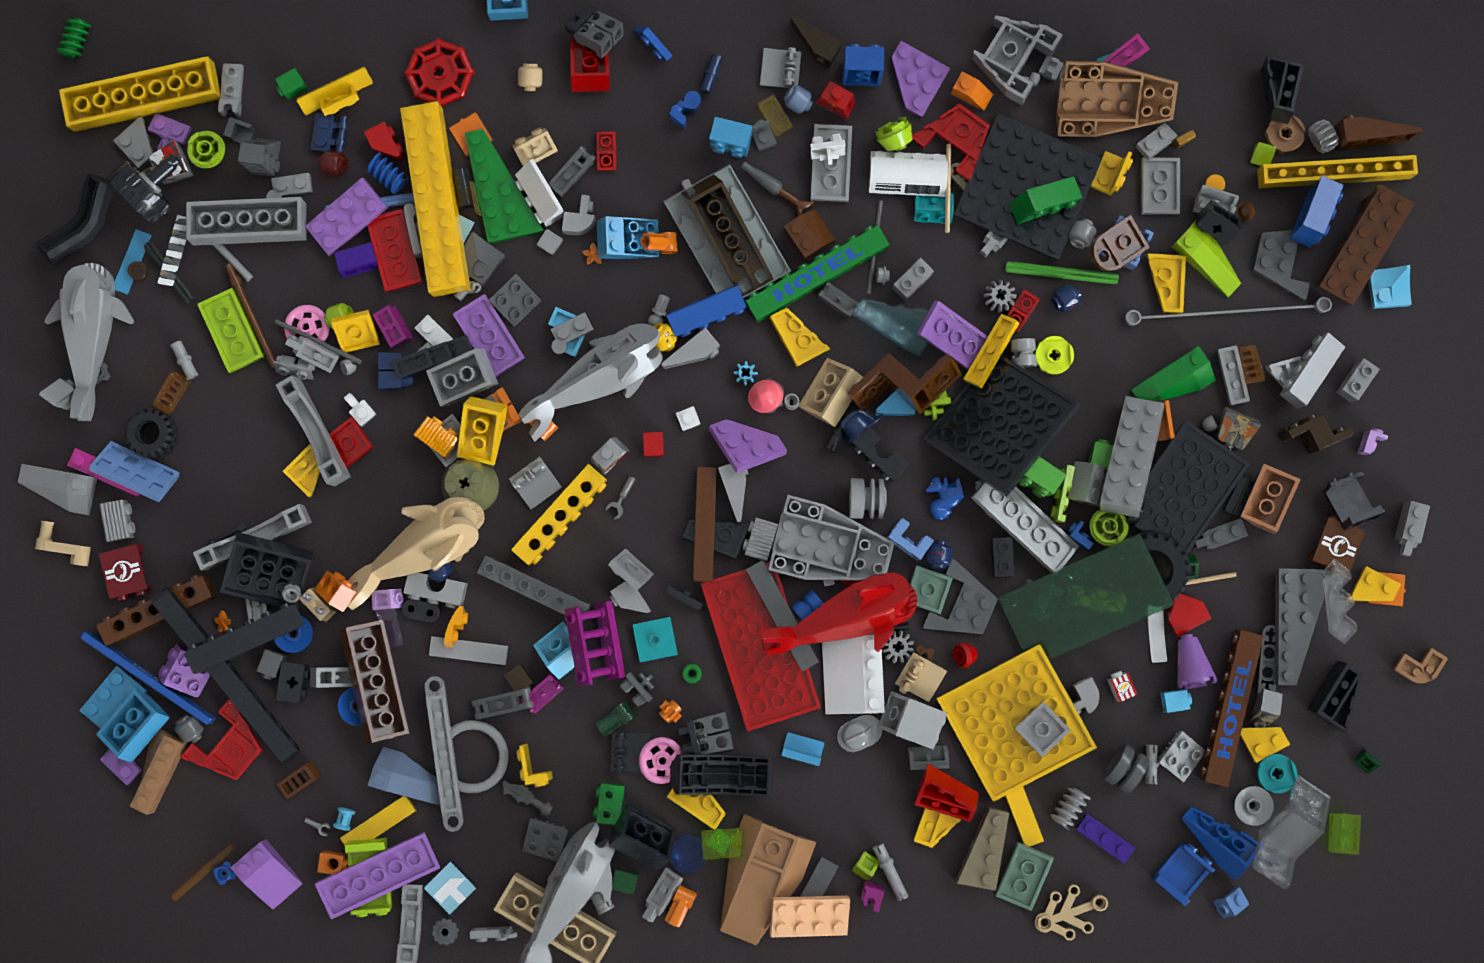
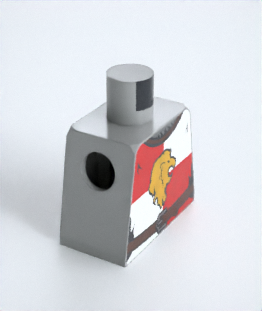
[144,140,194,184]
[590,437,630,476]

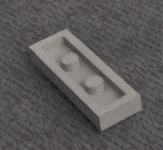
[1216,345,1250,406]

